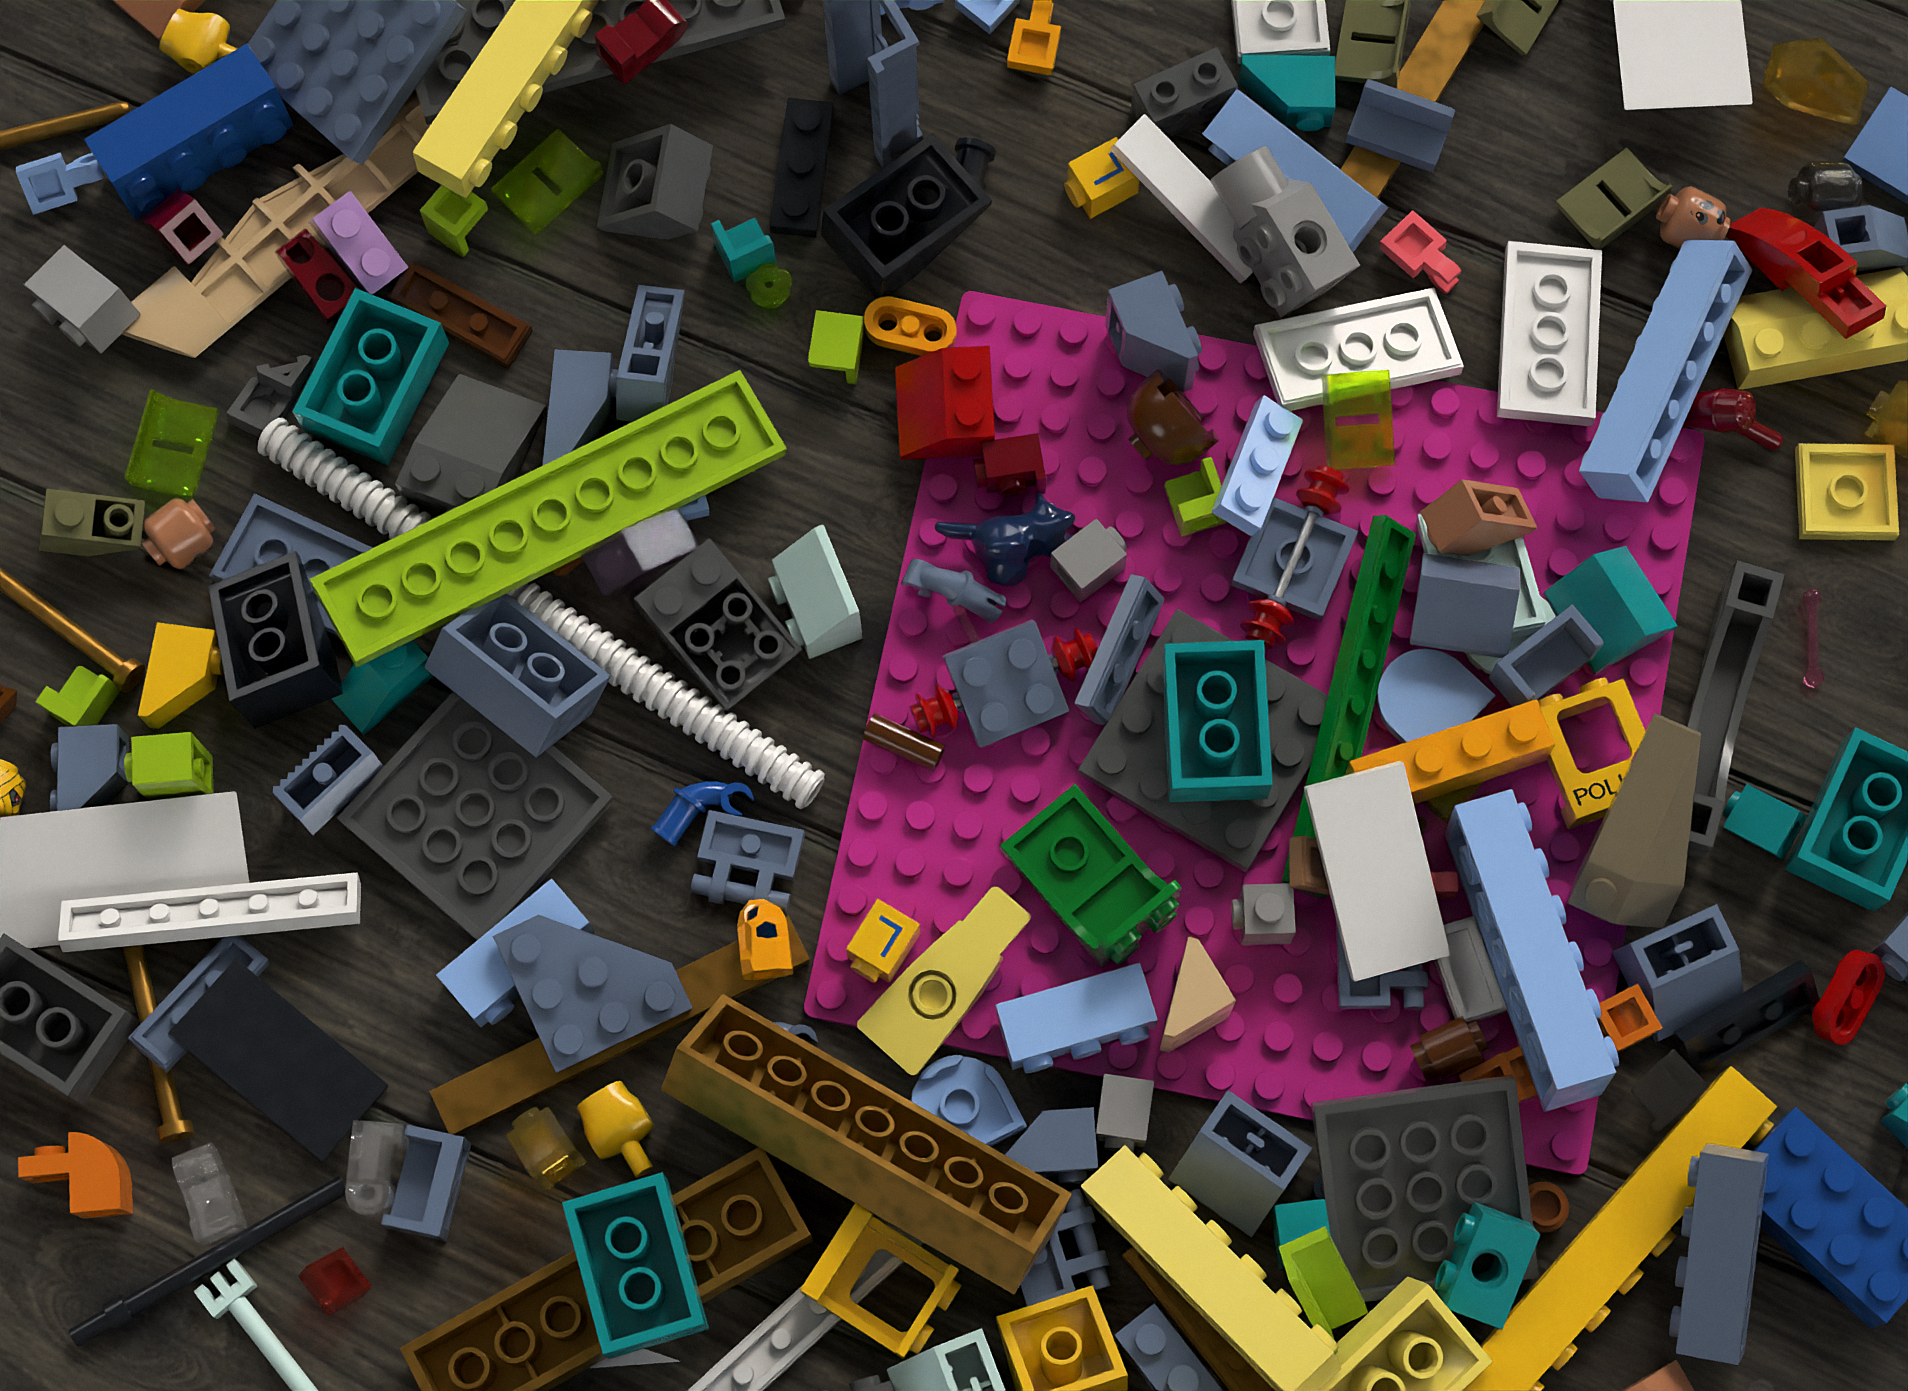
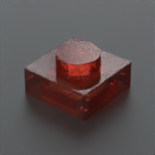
[298,1247,372,1316]

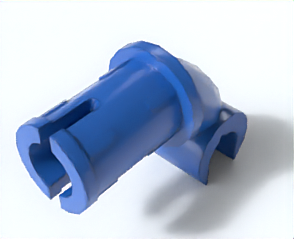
[650,781,754,847]

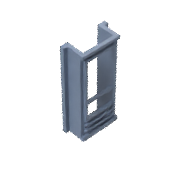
[822,0,923,168]

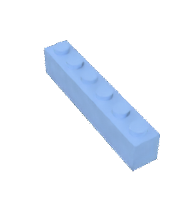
[1579,240,1752,502]

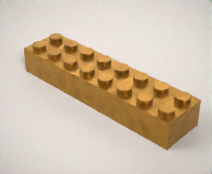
[661,994,1072,1294]
[400,1147,814,1391]

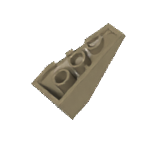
[1567,713,1701,928]

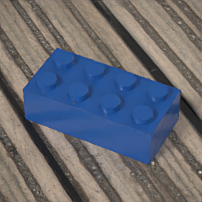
[84,44,294,220]
[1751,1107,1908,1328]

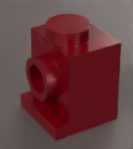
[973,433,1046,496]

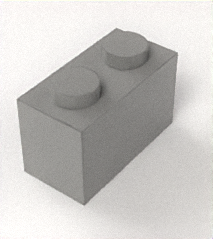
[24,245,141,354]

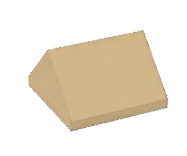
[1159,937,1236,1053]

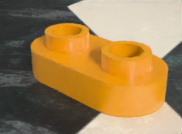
[864,296,957,356]

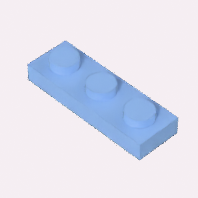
[1212,396,1303,537]

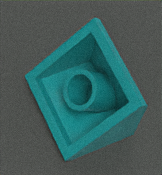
[1543,546,1678,675]

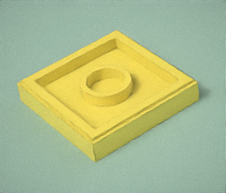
[1795,443,1899,541]

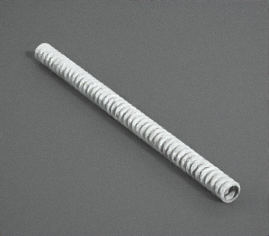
[258,417,825,809]

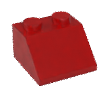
[895,345,995,460]

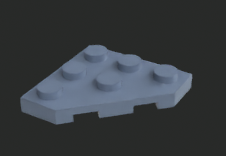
[492,915,693,1073]

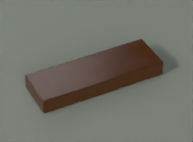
[387,261,533,369]

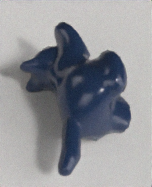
[935,492,1075,586]

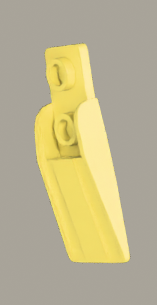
[857,887,1031,1075]

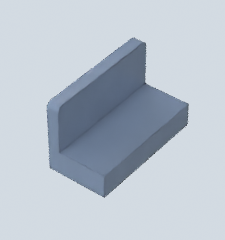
[1345,79,1455,173]

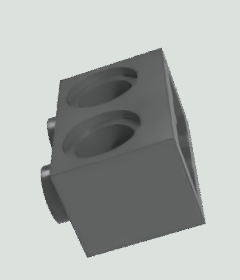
[1131,47,1238,138]

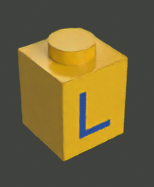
[1064,137,1140,219]
[846,898,921,983]

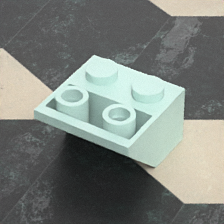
[887,1328,1005,1391]

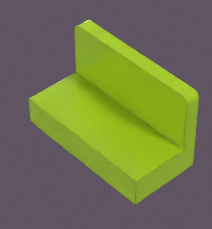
[1279,1226,1368,1353]

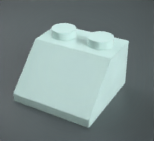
[768,525,863,659]

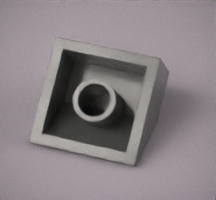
[597,124,713,240]

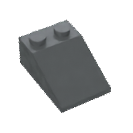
[395,374,547,515]

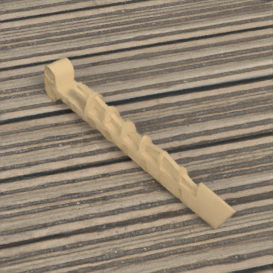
[122,88,431,358]

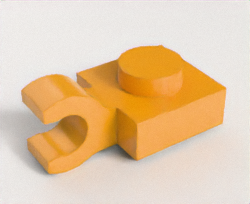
[1007,0,1061,76]

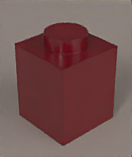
[143,189,224,265]

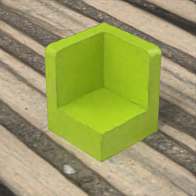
[420,185,488,257]
[808,310,864,384]
[1164,457,1227,537]
[35,666,121,727]

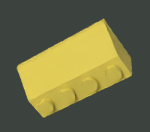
[1724,268,1908,390]
[1319,1276,1493,1391]

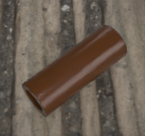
[862,713,946,772]

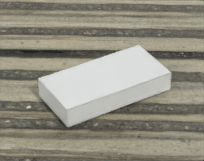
[1434,916,1507,1024]

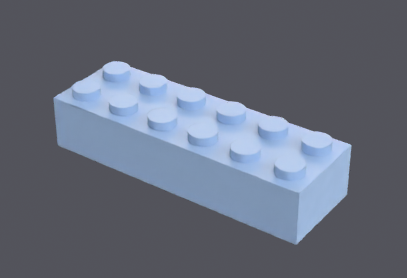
[1444,789,1619,1112]

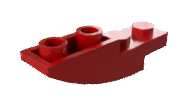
[1726,207,1887,339]

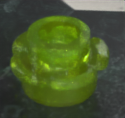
[746,263,792,308]

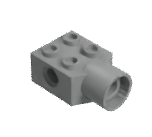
[1210,146,1360,318]

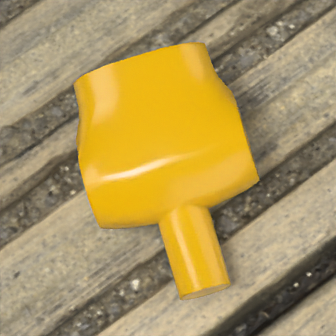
[159,8,238,74]
[577,1081,654,1178]

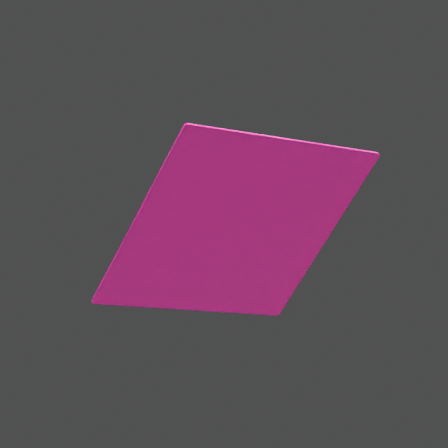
[804,291,1705,1176]

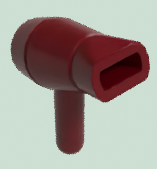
[1682,388,1783,450]

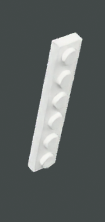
[58,872,361,952]

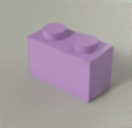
[309,191,409,295]

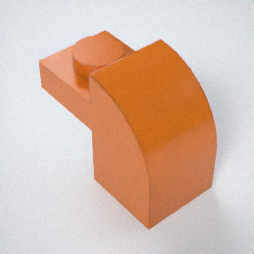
[18,1132,133,1219]

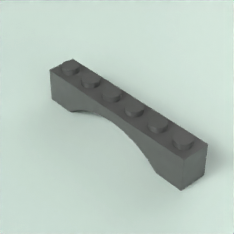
[1685,560,1785,860]

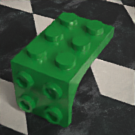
[1000,784,1182,968]

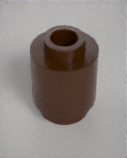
[1410,1016,1489,1082]

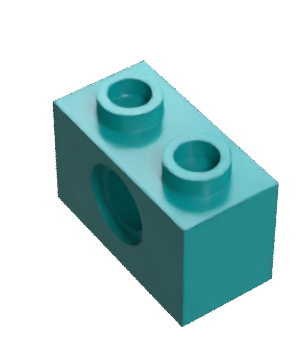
[1434,1201,1540,1329]

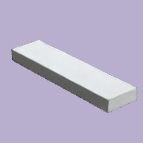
[1110,114,1253,283]

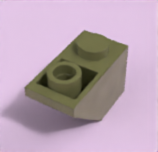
[39,489,145,556]

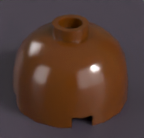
[1127,369,1220,465]

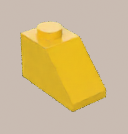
[138,622,224,729]

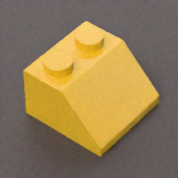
[996,1285,1128,1391]

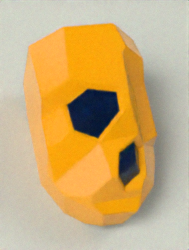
[737,899,793,980]

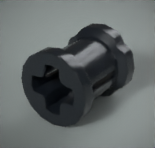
[954,137,996,192]

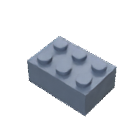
[424,593,611,757]

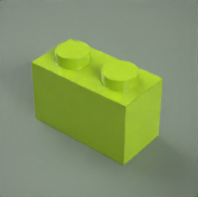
[124,732,214,801]

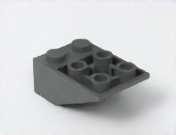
[634,538,802,711]

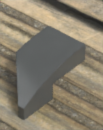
[226,355,312,438]

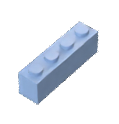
[1202,89,1389,252]

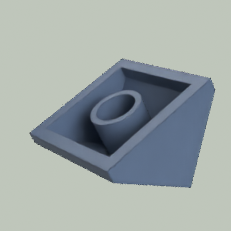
[1410,553,1520,658]

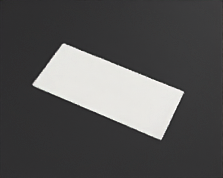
[1613,0,1753,110]
[0,791,249,948]

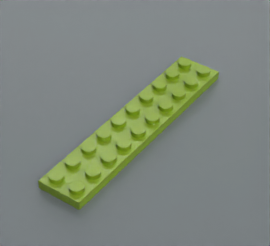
[310,370,787,668]

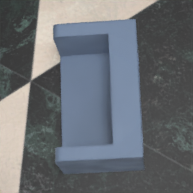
[1488,604,1604,707]
[381,1125,471,1242]

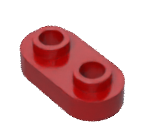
[1812,950,1885,1045]

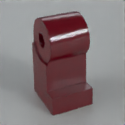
[594,0,688,85]
[275,229,357,325]

